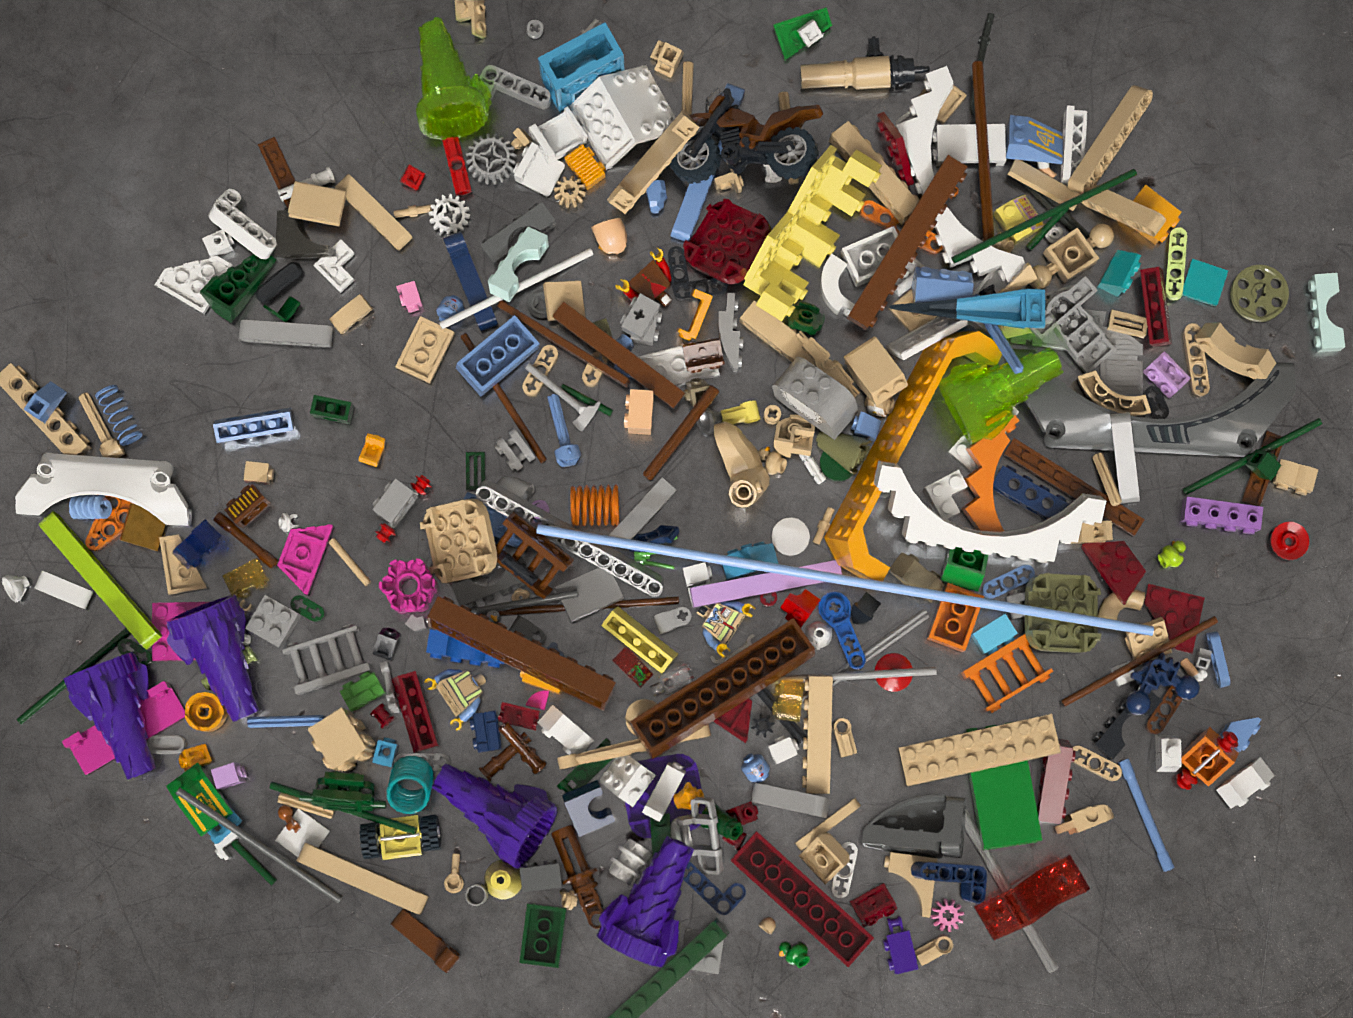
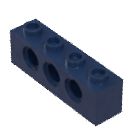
[993,465,1069,520]

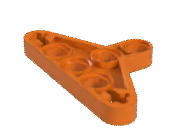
[85,495,134,551]

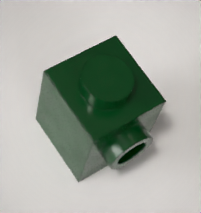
[1245,449,1282,481]

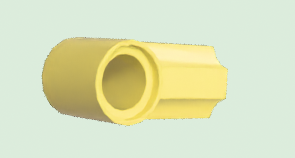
[720,400,761,425]

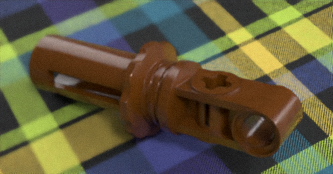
[551,825,603,929]

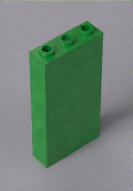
[966,722,1042,851]

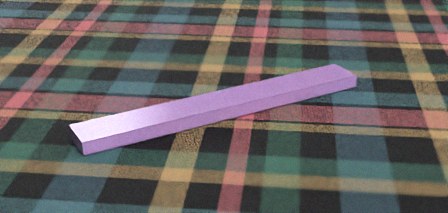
[689,560,842,608]

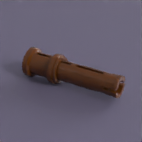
[498,721,546,774]
[478,732,532,782]

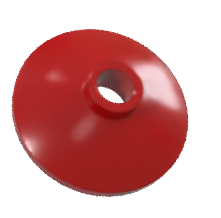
[1271,522,1309,560]
[874,653,913,692]

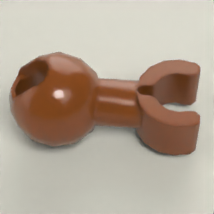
[278,805,301,833]

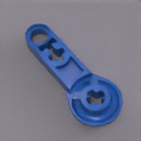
[818,592,866,670]

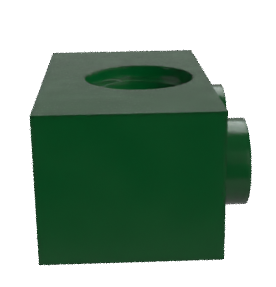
[310,395,354,424]

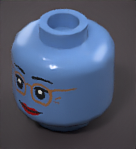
[436,295,465,323]
[741,753,770,783]

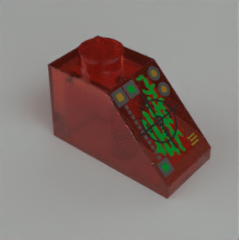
[612,646,654,688]

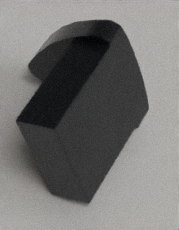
[851,592,881,624]

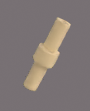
[393,204,432,218]
[813,507,835,545]

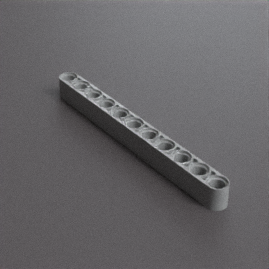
[476,480,664,596]

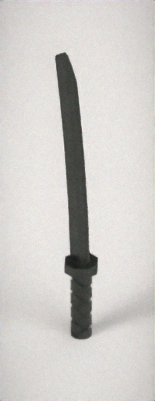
[970,13,995,115]

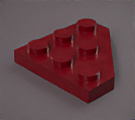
[876,112,914,186]
[1143,584,1205,654]

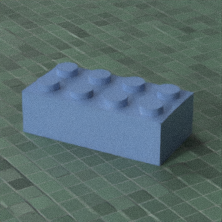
[456,315,540,397]

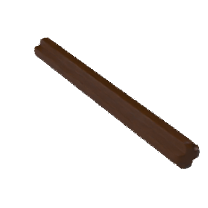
[643,385,719,480]

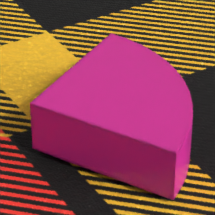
[526,691,549,710]

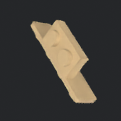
[455,0,486,38]

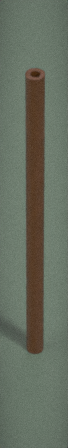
[460,333,547,464]

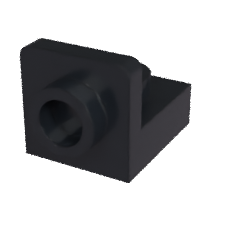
[373,628,401,661]

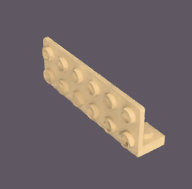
[607,110,700,214]

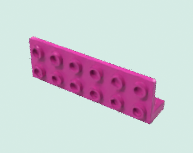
[62,681,185,775]

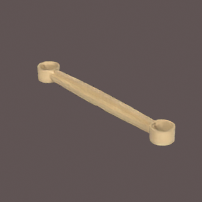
[557,724,711,769]

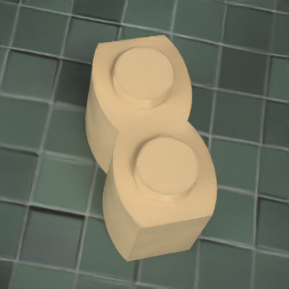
[1272,459,1318,495]

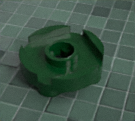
[787,302,825,335]

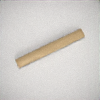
[328,538,371,586]

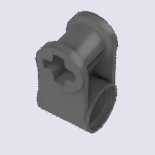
[509,615,546,645]

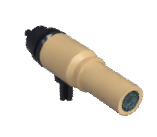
[800,36,930,90]

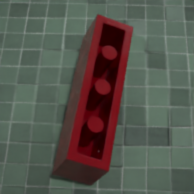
[1140,267,1172,347]
[392,671,438,753]

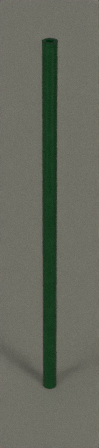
[951,168,1137,264]

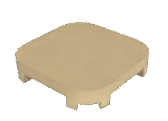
[420,499,497,583]

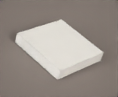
[275,809,330,857]

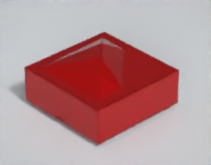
[400,164,425,191]

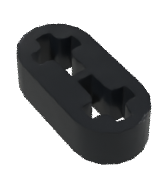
[1143,386,1169,419]

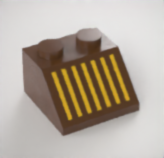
[224,484,271,529]

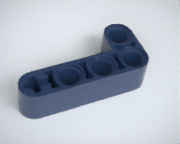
[683,861,746,915]
[911,861,987,904]

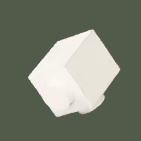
[202,230,234,257]
[768,735,799,764]

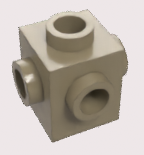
[683,378,712,407]

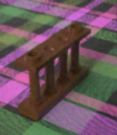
[495,512,574,599]

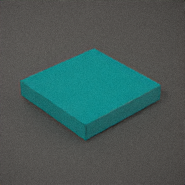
[1182,259,1228,307]

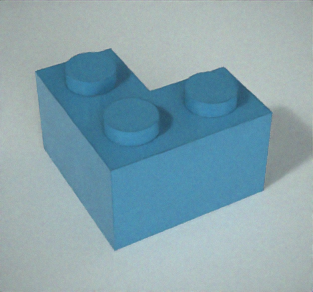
[723,541,779,580]

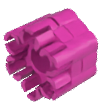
[379,558,439,614]

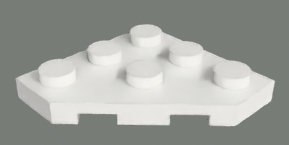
[155,256,234,314]

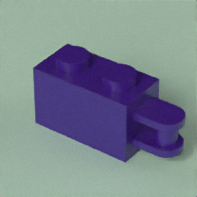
[883,916,918,975]

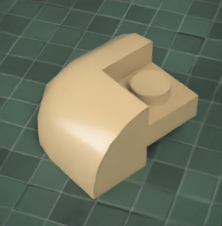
[774,415,815,458]

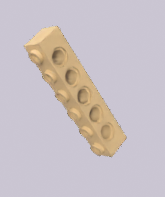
[0,363,91,456]

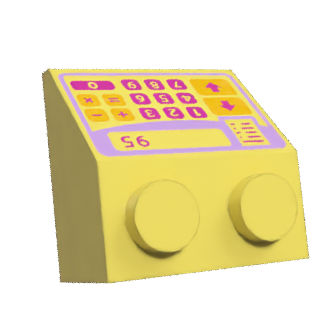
[993,195,1045,246]

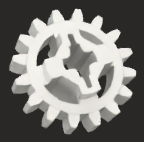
[429,194,470,236]

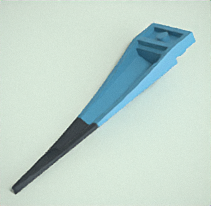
[889,289,1045,329]

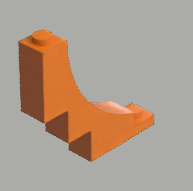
[961,415,1019,532]

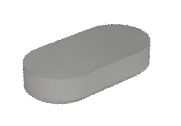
[147,735,187,754]

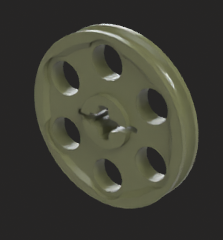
[1230,265,1289,322]

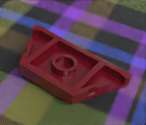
[1081,541,1146,605]
[713,698,752,744]

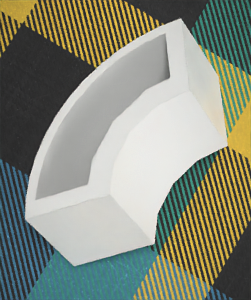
[537,705,594,755]
[1216,757,1275,809]

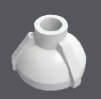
[2,575,29,603]
[805,621,833,650]

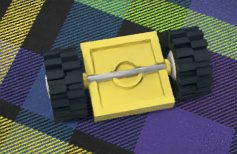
[359,815,441,860]

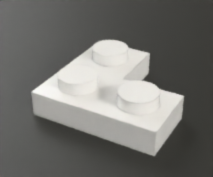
[314,240,355,293]

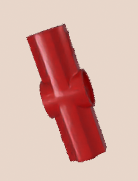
[443,137,472,196]

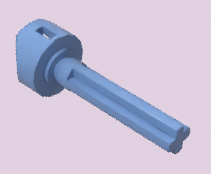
[547,394,581,467]

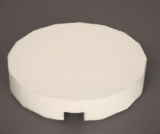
[771,517,810,556]

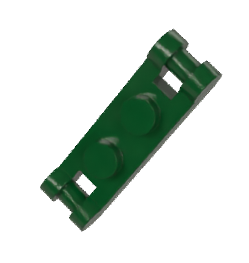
[557,738,614,793]

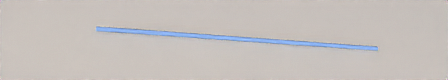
[537,524,1154,636]

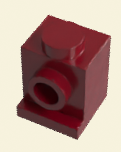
[725,801,758,825]

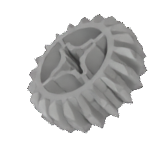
[466,134,517,185]

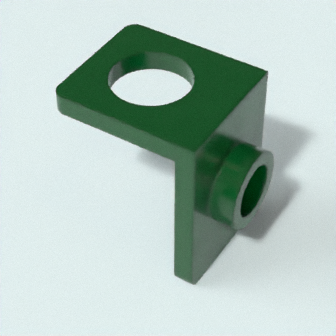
[263,296,300,323]

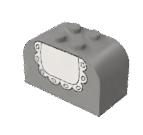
[772,357,859,440]

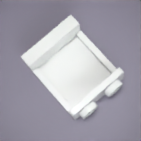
[529,106,588,165]

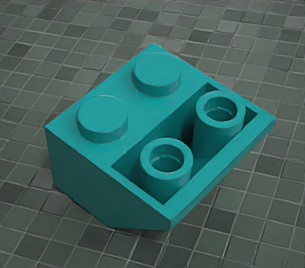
[1097,250,1141,297]

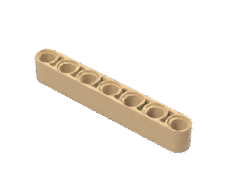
[1068,85,1153,194]
[297,843,428,915]

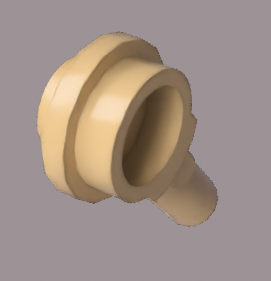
[444,854,464,893]
[560,888,577,910]

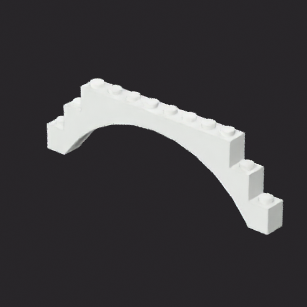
[896,66,1025,285]
[874,461,1106,563]

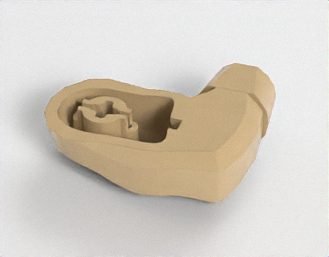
[714,422,770,508]

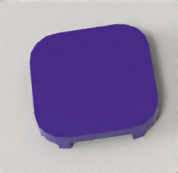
[625,754,705,838]

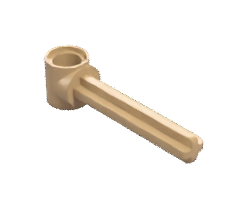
[79,392,125,458]

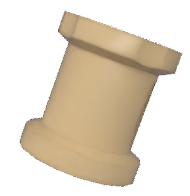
[763,405,781,425]

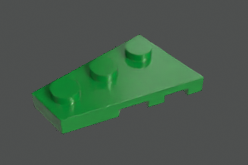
[773,7,832,61]

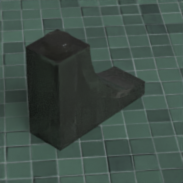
[275,207,336,259]

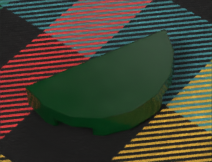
[820,451,854,482]

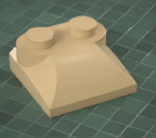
[799,833,850,885]

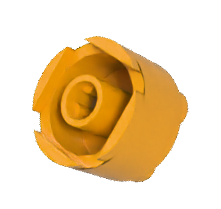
[185,692,228,732]

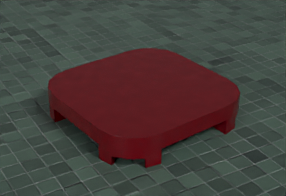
[683,198,772,284]

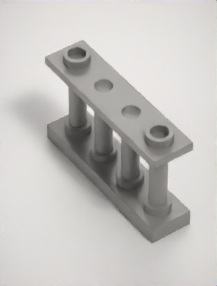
[282,624,372,695]

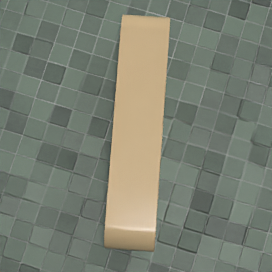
[335,174,413,251]
[1081,185,1166,236]

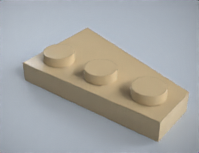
[159,534,207,595]

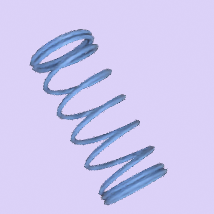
[95,385,142,446]

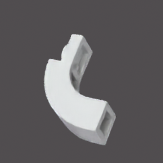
[820,254,855,316]

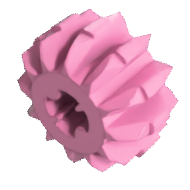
[930,898,964,932]

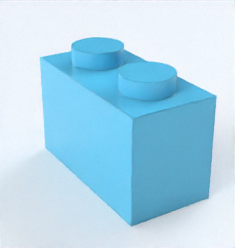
[971,614,1018,655]

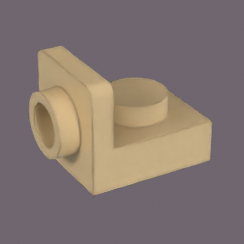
[714,172,744,194]

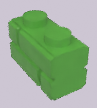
[340,671,386,712]

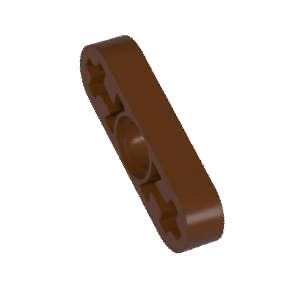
[1145,685,1183,734]

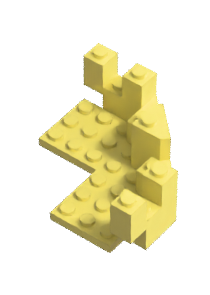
[743,145,882,321]

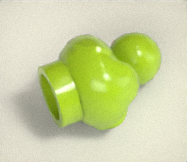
[1158,540,1186,568]

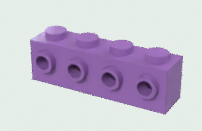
[1180,497,1263,534]

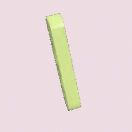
[1166,227,1187,300]

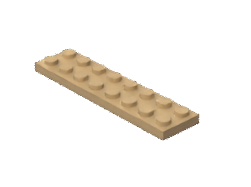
[899,714,1061,786]

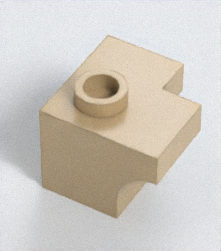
[650,40,684,79]

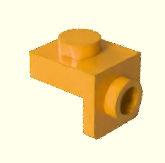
[359,433,385,467]

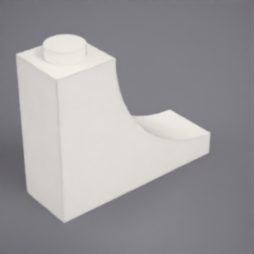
[642,762,686,822]

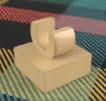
[511,128,534,150]

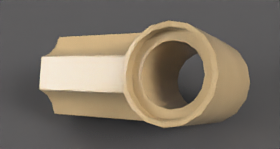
[832,718,857,757]
[914,934,953,966]

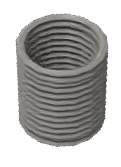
[465,884,488,906]

